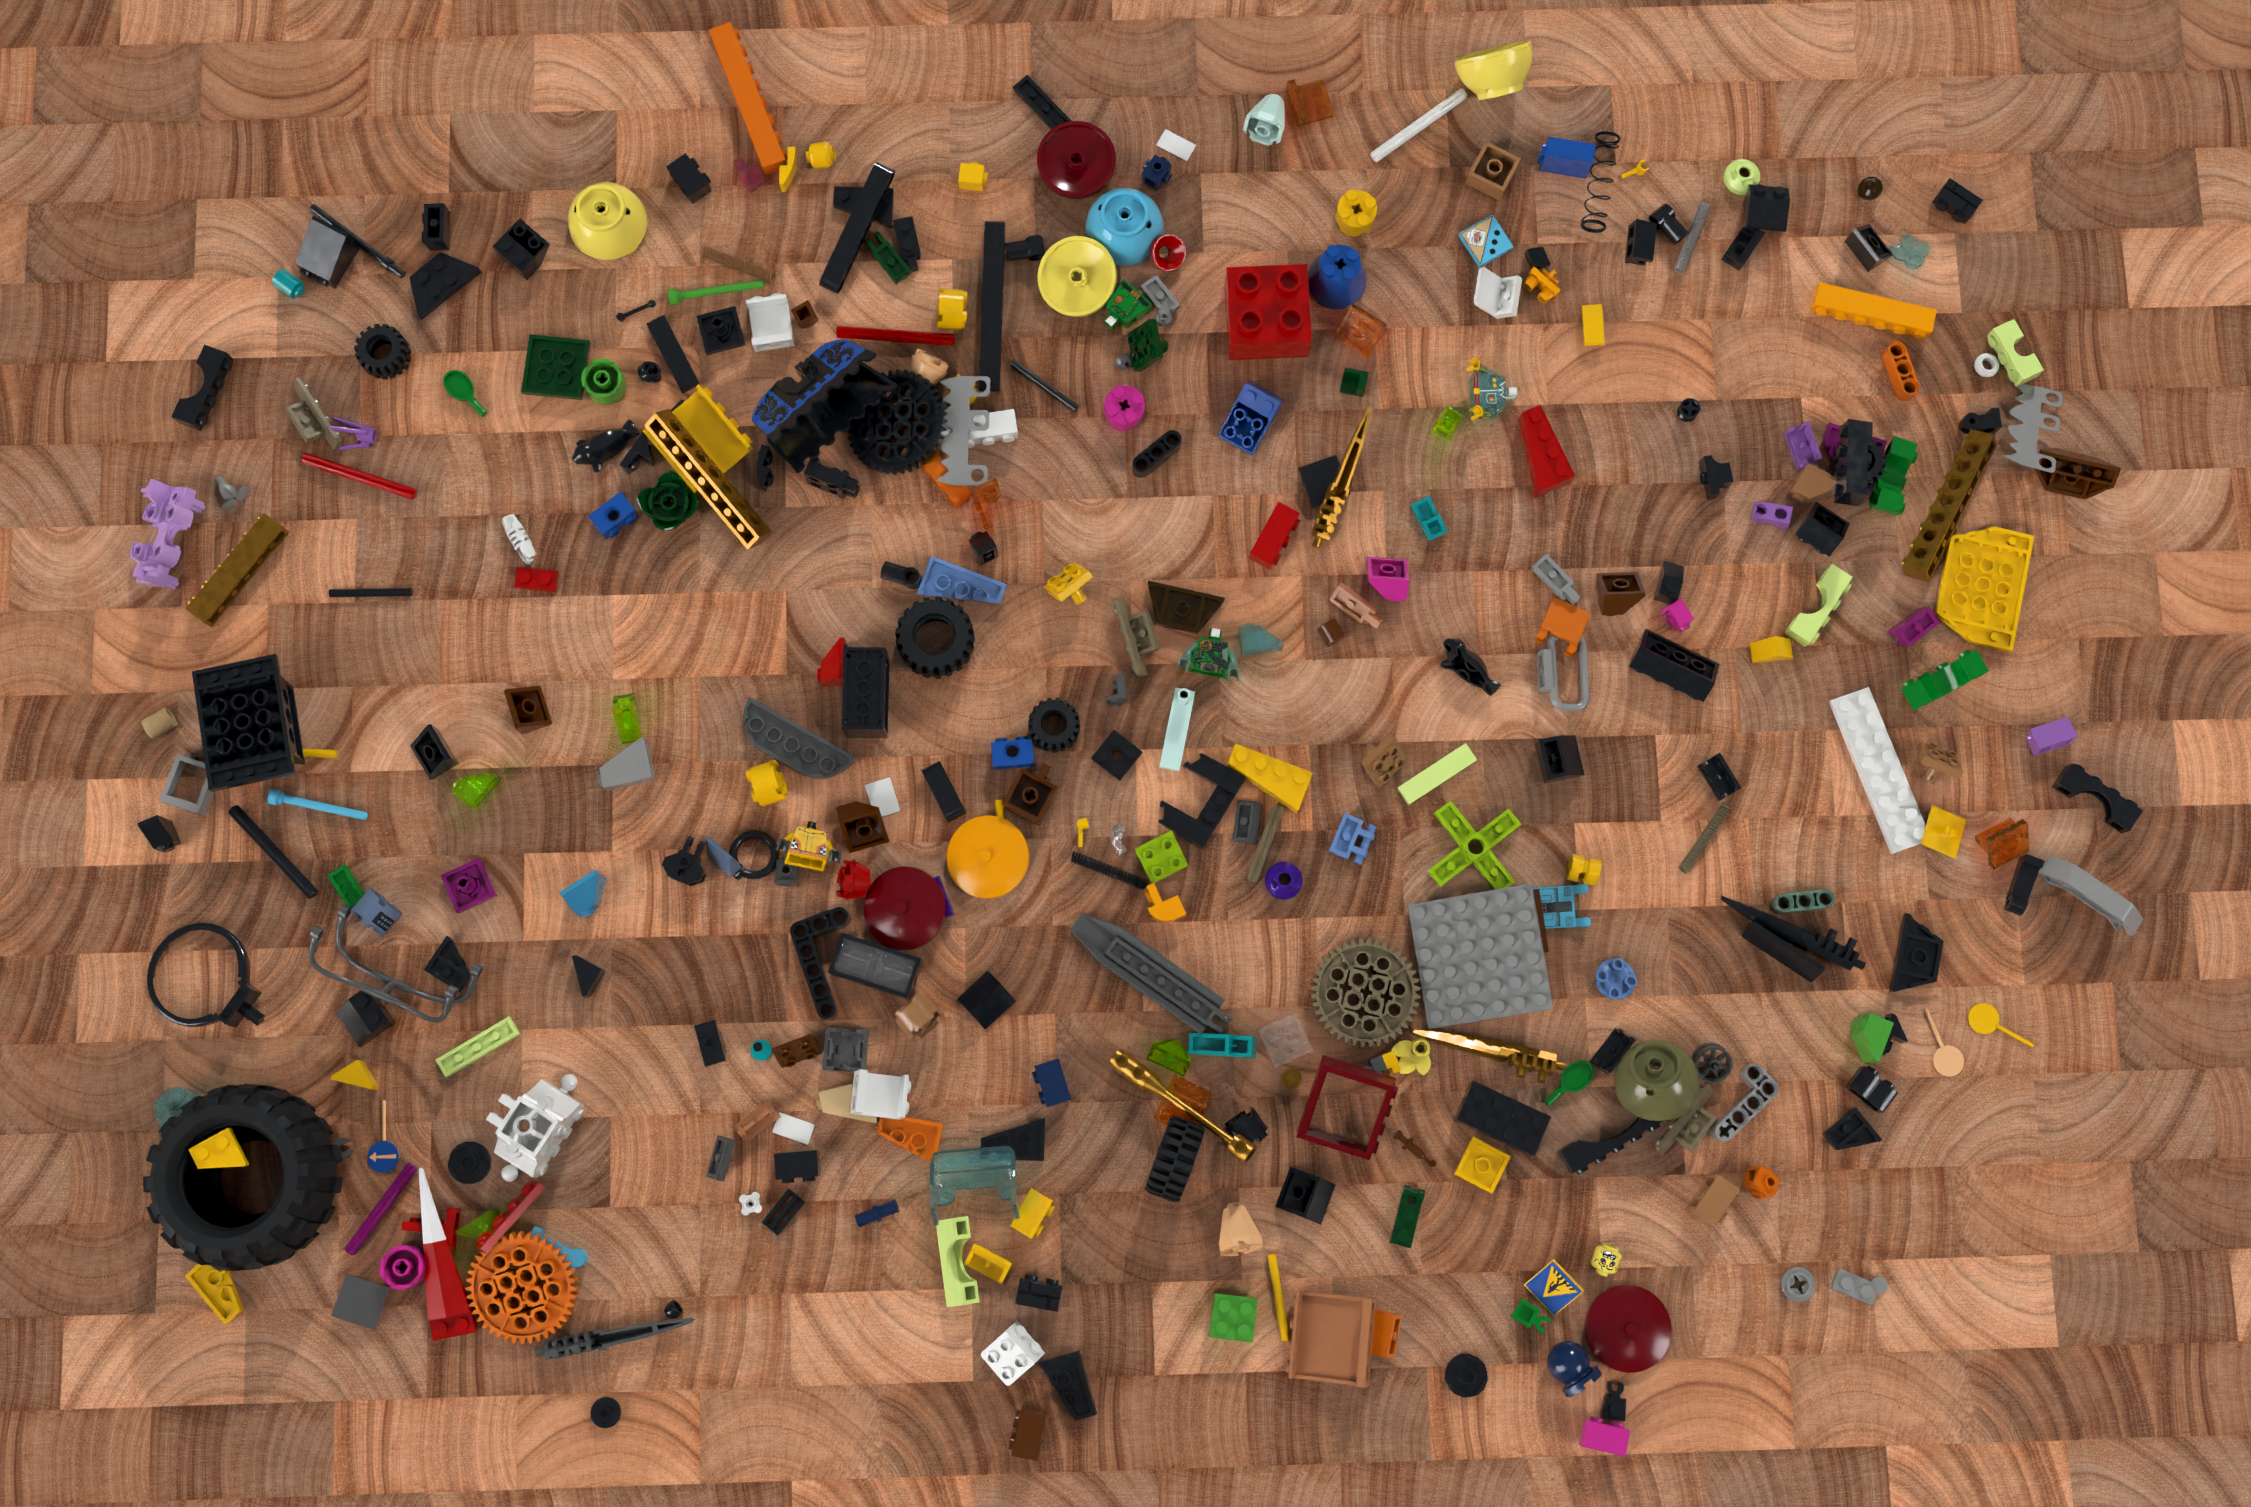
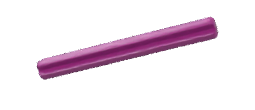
[344,1163,417,1255]

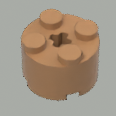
[895,992,944,1042]

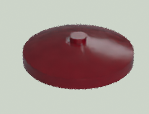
[1037,121,1116,199]
[864,866,947,950]
[1585,1285,1672,1373]

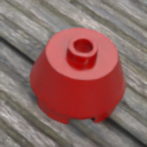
[836,859,871,900]

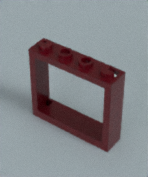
[1297,1055,1398,1160]

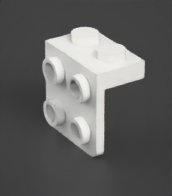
[1474,267,1522,319]
[981,1321,1045,1386]

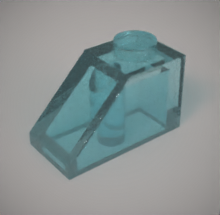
[1238,623,1283,656]

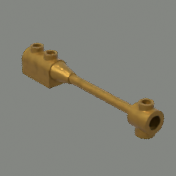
[1109,1049,1257,1164]

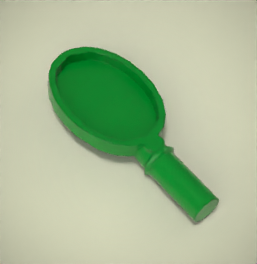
[443,370,487,417]
[1544,1060,1593,1107]

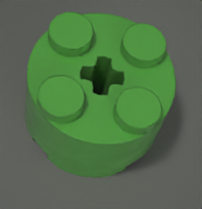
[581,359,626,405]

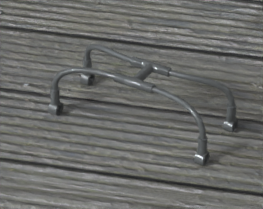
[308,905,483,1023]

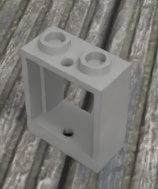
[159,753,215,816]

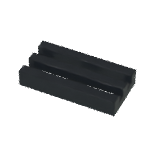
[761,1189,805,1236]

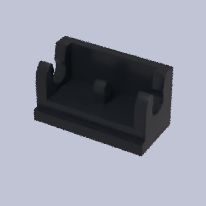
[1625,219,1657,265]
[1721,227,1765,271]
[1697,753,1741,801]
[1590,1028,1636,1074]

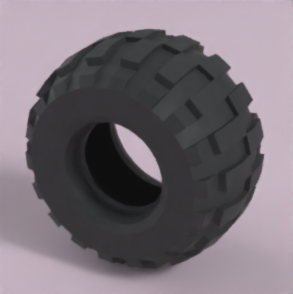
[143,1083,343,1271]

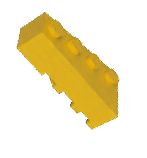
[1227,743,1313,815]

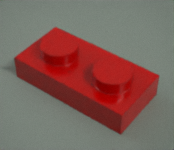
[514,567,559,592]

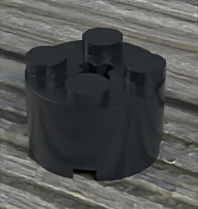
[1221,1107,1268,1146]

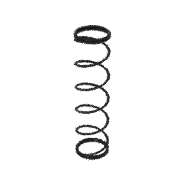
[1580,131,1621,233]

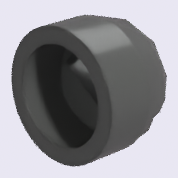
[1114,353,1132,370]

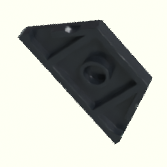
[409,252,481,320]
[1889,913,1944,992]

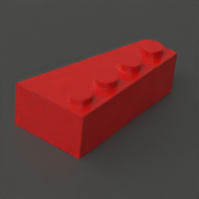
[1518,405,1575,498]

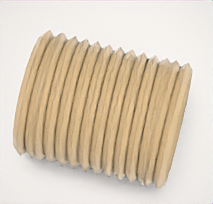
[141,707,177,739]

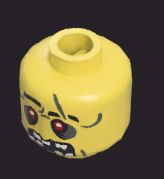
[1591,1243,1622,1277]

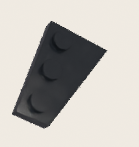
[833,186,894,228]
[980,1118,1045,1161]
[1038,1350,1097,1421]

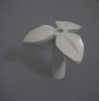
[215,476,249,510]

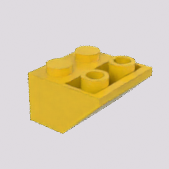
[1010,1188,1055,1239]

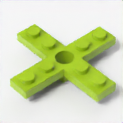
[1427,800,1522,890]

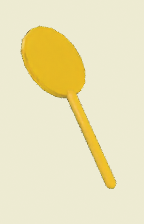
[1968,1003,2034,1047]

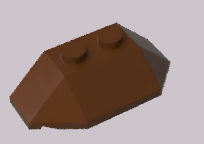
[2033,448,2121,499]

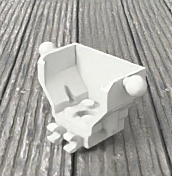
[486,1074,585,1182]

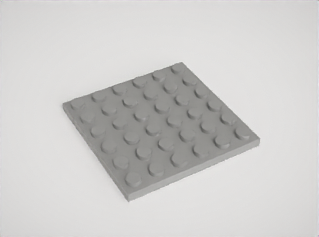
[1408,883,1554,1029]

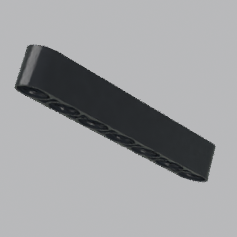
[819,162,895,294]

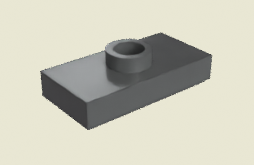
[706,1135,736,1182]

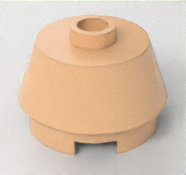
[910,348,949,385]

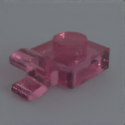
[734,157,766,193]

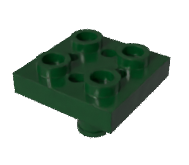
[1127,319,1168,372]

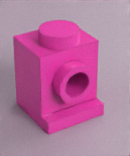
[1660,599,1694,633]

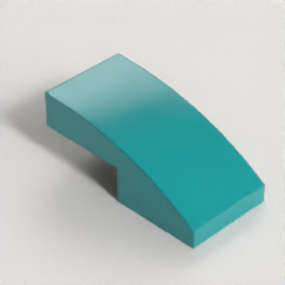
[1410,496,1448,541]

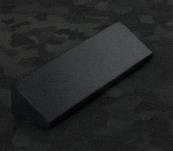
[1742,922,1825,982]

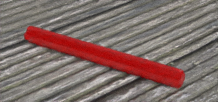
[836,326,955,346]
[301,453,417,500]

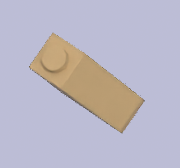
[816,1084,879,1123]

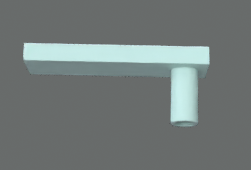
[1159,687,1195,772]

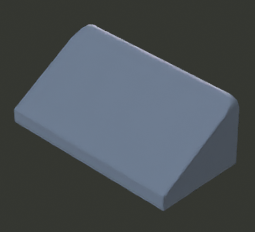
[705,837,741,877]

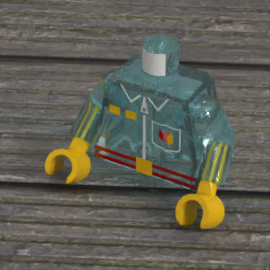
[1466,358,1517,420]

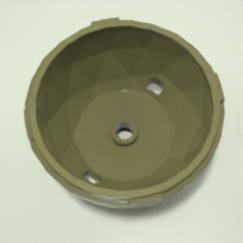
[1614,1040,1700,1121]

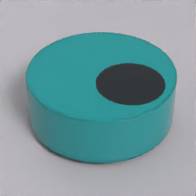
[751,1040,772,1061]

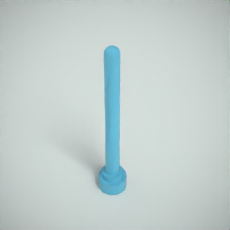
[268,788,368,820]

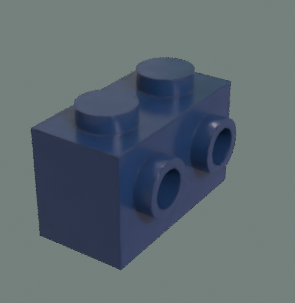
[1032,1058,1071,1108]

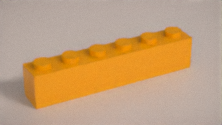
[1809,282,1937,339]

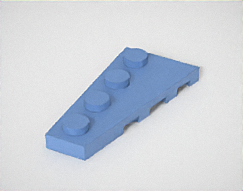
[917,556,1007,604]

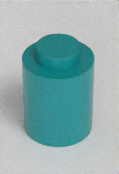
[272,269,305,299]

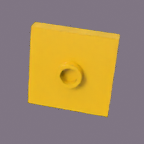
[1454,1136,1511,1194]

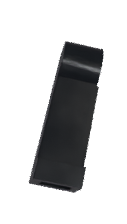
[2004,854,2045,916]

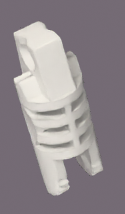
[502,514,536,565]

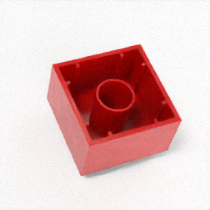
[1224,264,1312,360]

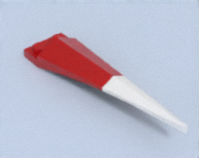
[419,1167,477,1341]

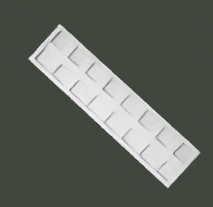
[1829,687,1926,854]

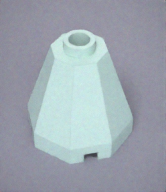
[1243,94,1285,146]

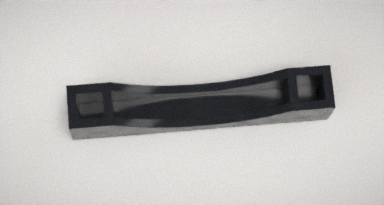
[1557,1094,1674,1175]

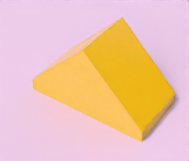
[1749,636,1793,663]
[331,1060,378,1090]

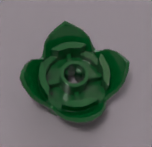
[636,470,699,531]

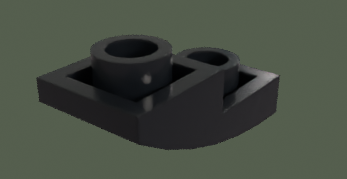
[757,444,774,492]

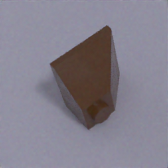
[1597,572,1645,616]
[836,801,890,853]

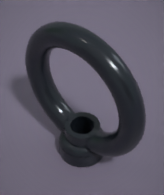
[729,830,779,881]

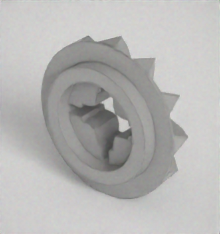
[1780,1267,1816,1302]

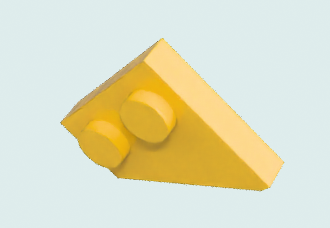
[188,1127,249,1169]

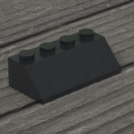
[1629,629,1720,702]

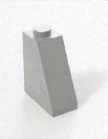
[597,737,656,792]

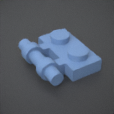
[1329,813,1376,865]

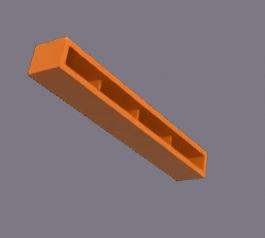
[709,22,787,176]

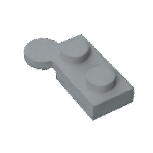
[1140,275,1180,326]
[1830,1268,1888,1305]

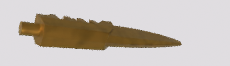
[1310,405,1372,549]
[1410,1029,1566,1083]

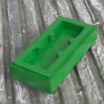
[327,864,365,909]

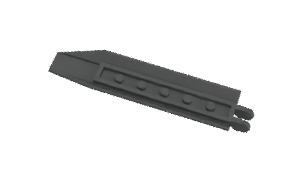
[1070,913,1231,1034]

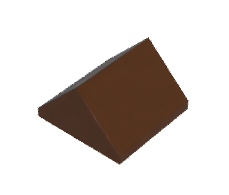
[504,686,552,735]

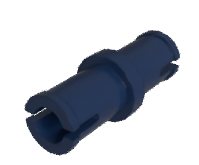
[855,1199,899,1228]

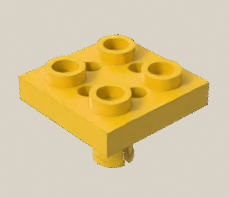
[1044,562,1093,605]

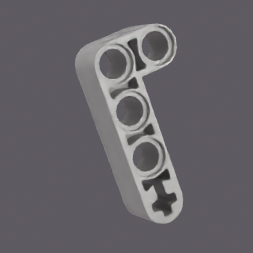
[1710,1063,1779,1142]

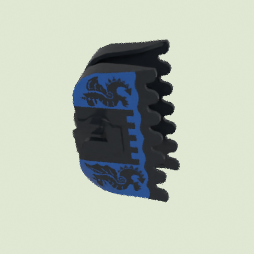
[752,339,897,474]

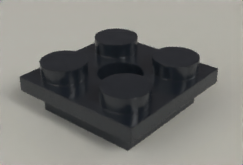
[1091,730,1143,781]

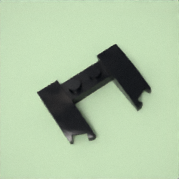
[1158,753,1246,850]

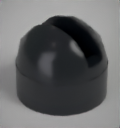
[664,1300,683,1319]

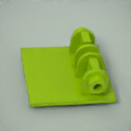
[1135,830,1189,884]

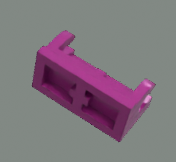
[1888,607,1940,647]

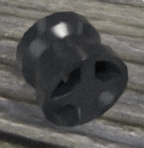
[1677,398,1700,422]

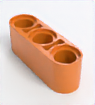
[1882,341,1920,401]
[920,453,972,508]

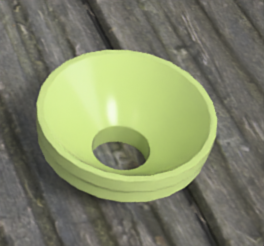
[1723,159,1760,195]

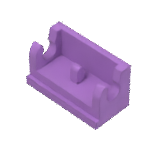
[1784,421,1822,470]
[2026,717,2078,756]

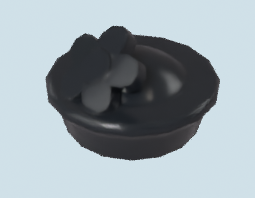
[637,361,662,383]

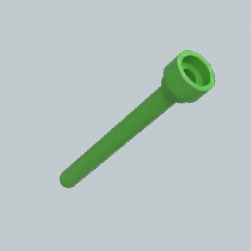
[668,280,764,306]

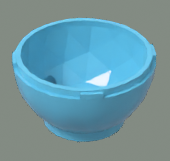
[1085,188,1164,266]

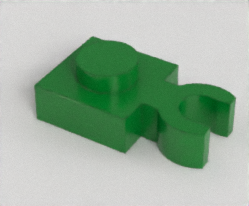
[1510,1298,1552,1333]

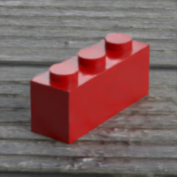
[1249,501,1301,569]

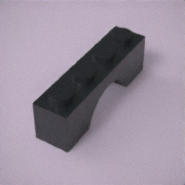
[171,344,233,431]
[2052,763,2143,833]

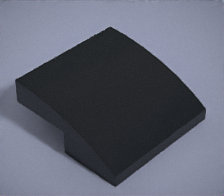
[1298,455,1350,507]

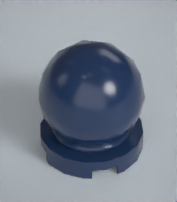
[1547,1341,1602,1397]

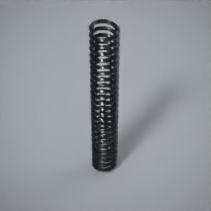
[1071,851,1149,890]

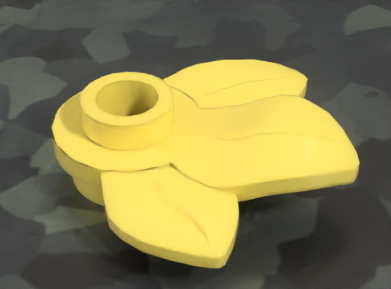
[1391,1038,1431,1076]

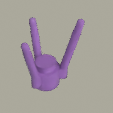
[329,417,376,450]

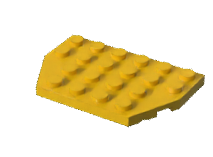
[1934,526,2034,653]

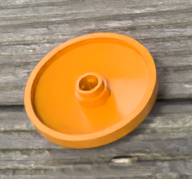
[947,815,1030,899]

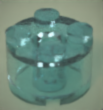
[153,1087,202,1126]

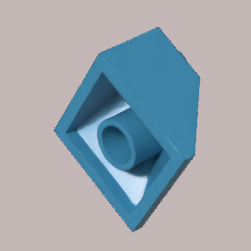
[560,870,606,918]

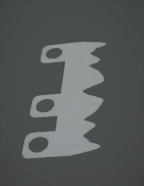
[937,376,990,486]
[2005,384,2063,473]

